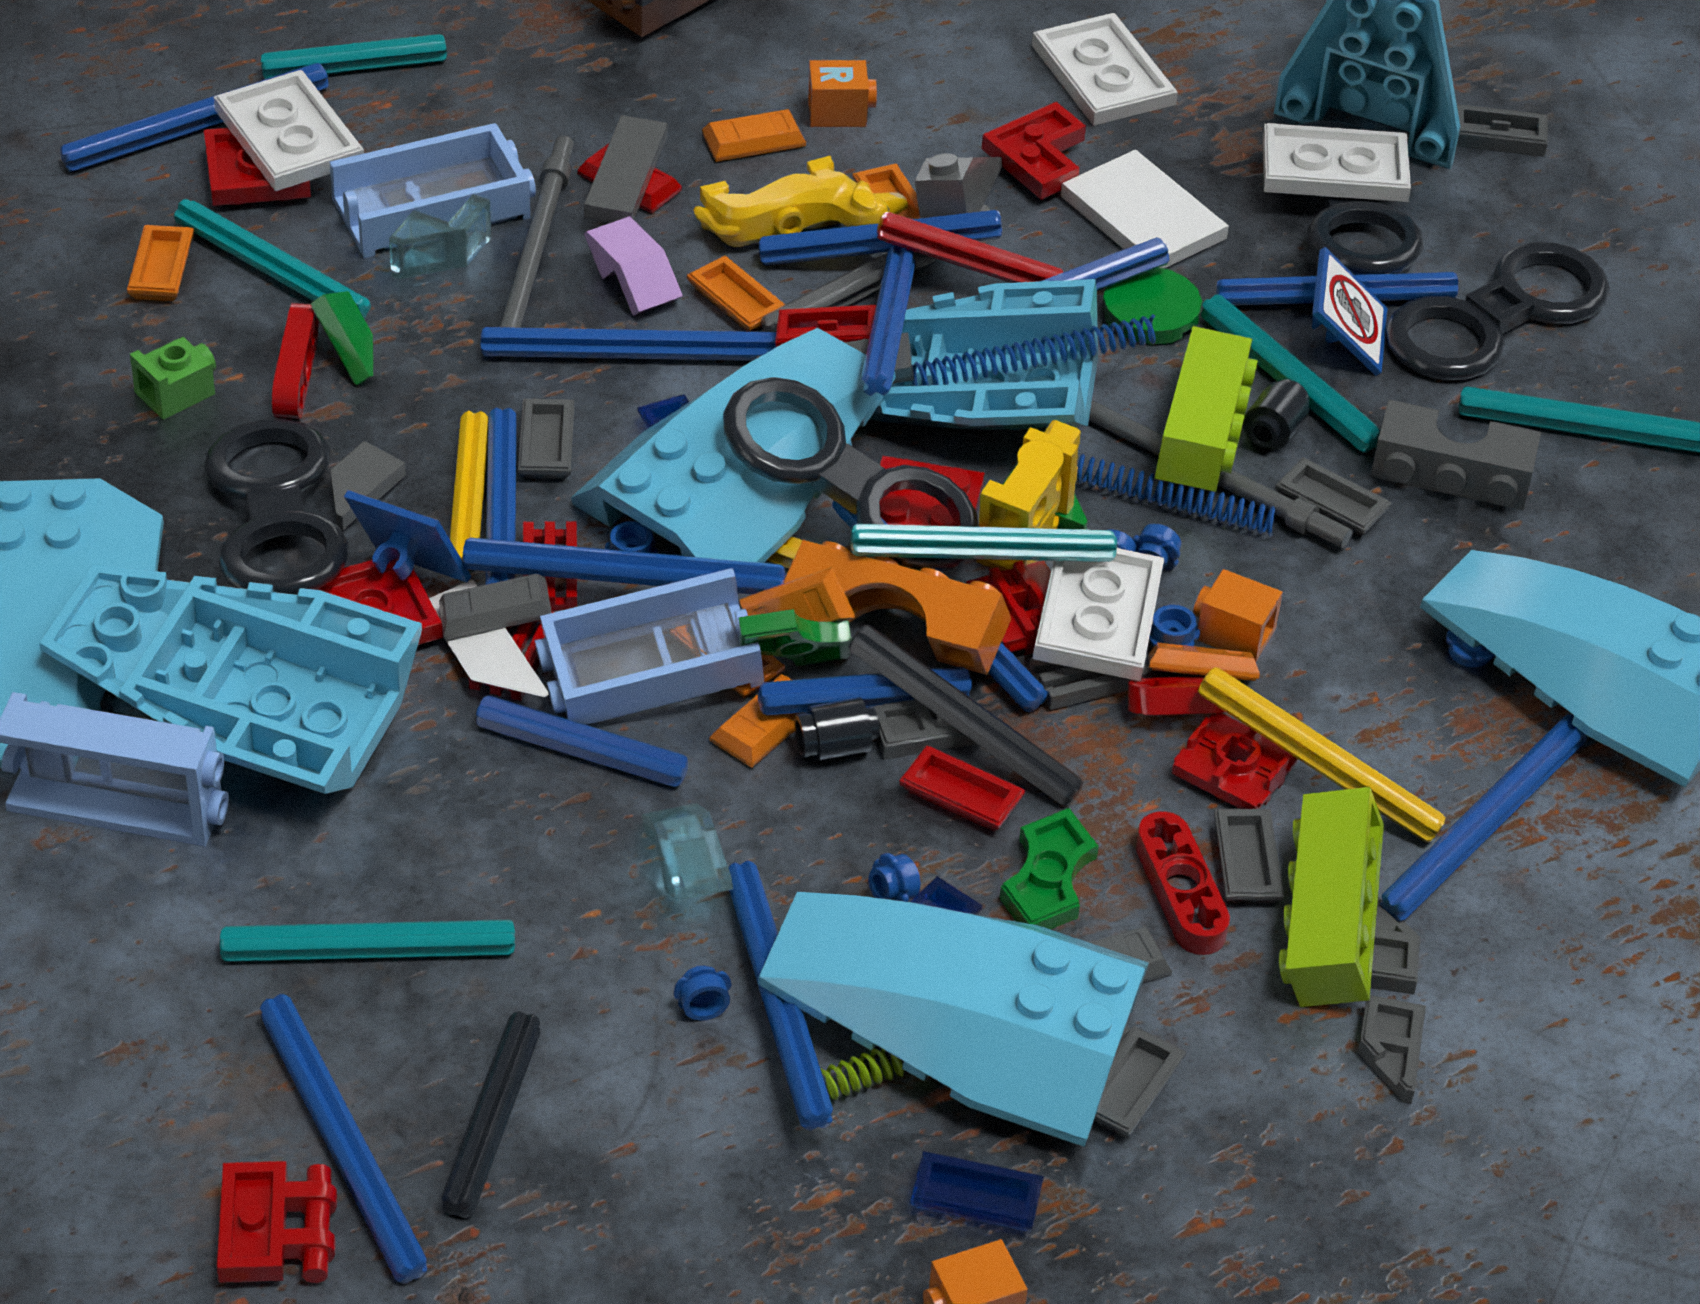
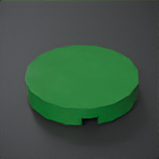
[1102,268,1202,345]

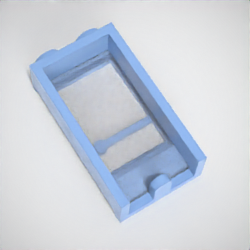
[330,123,536,259]
[535,568,764,725]
[0,692,229,847]

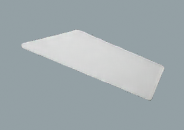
[429,580,549,697]

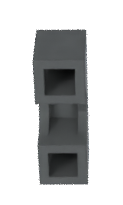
[1371,400,1541,510]

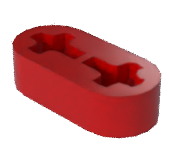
[1128,676,1225,715]

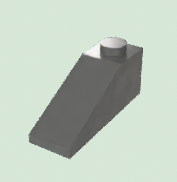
[915,153,1002,218]

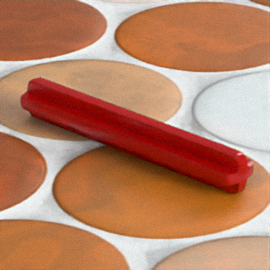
[876,212,1063,283]

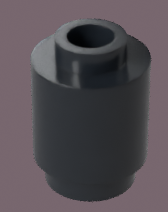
[1243,379,1309,450]
[794,697,880,761]

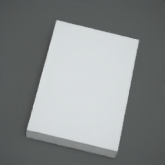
[1032,13,1178,126]
[214,70,364,191]
[1263,123,1411,202]
[1061,149,1229,269]
[1032,548,1164,681]

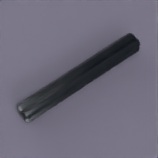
[441,1011,541,1218]

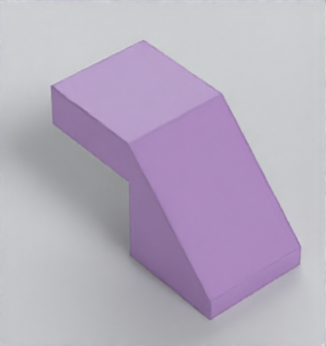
[584,216,683,316]

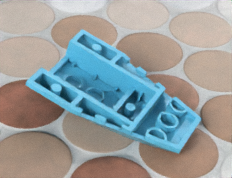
[870,279,1098,430]
[571,328,896,563]
[0,478,164,768]
[1420,550,1700,787]
[39,564,422,794]
[758,892,1149,1147]

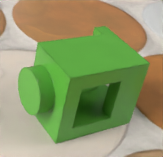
[130,337,216,420]

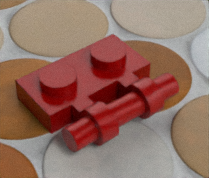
[217,1161,337,1283]

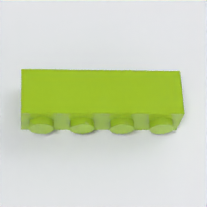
[1155,326,1258,492]
[1279,787,1384,1007]

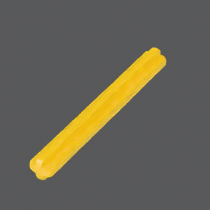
[1198,667,1446,843]

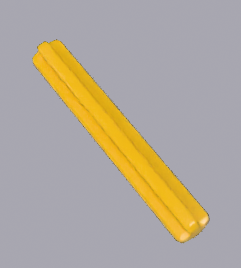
[450,410,489,571]

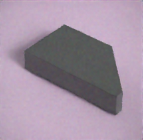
[1371,897,1420,994]
[1358,995,1426,1104]

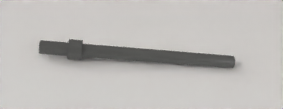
[500,136,574,328]
[1089,400,1353,548]

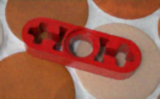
[272,303,320,419]
[1136,811,1230,955]

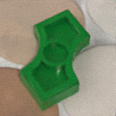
[739,609,851,666]
[999,808,1099,930]

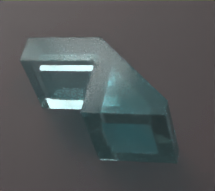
[389,194,491,279]
[642,803,733,901]

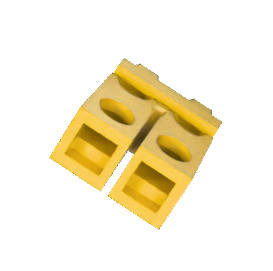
[977,420,1081,571]

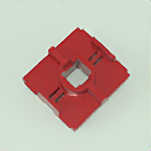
[966,561,1051,656]
[1172,713,1299,809]

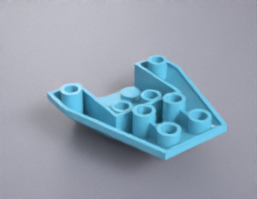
[1274,0,1460,169]

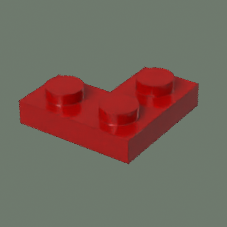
[981,102,1086,199]

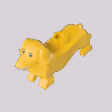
[693,156,908,247]

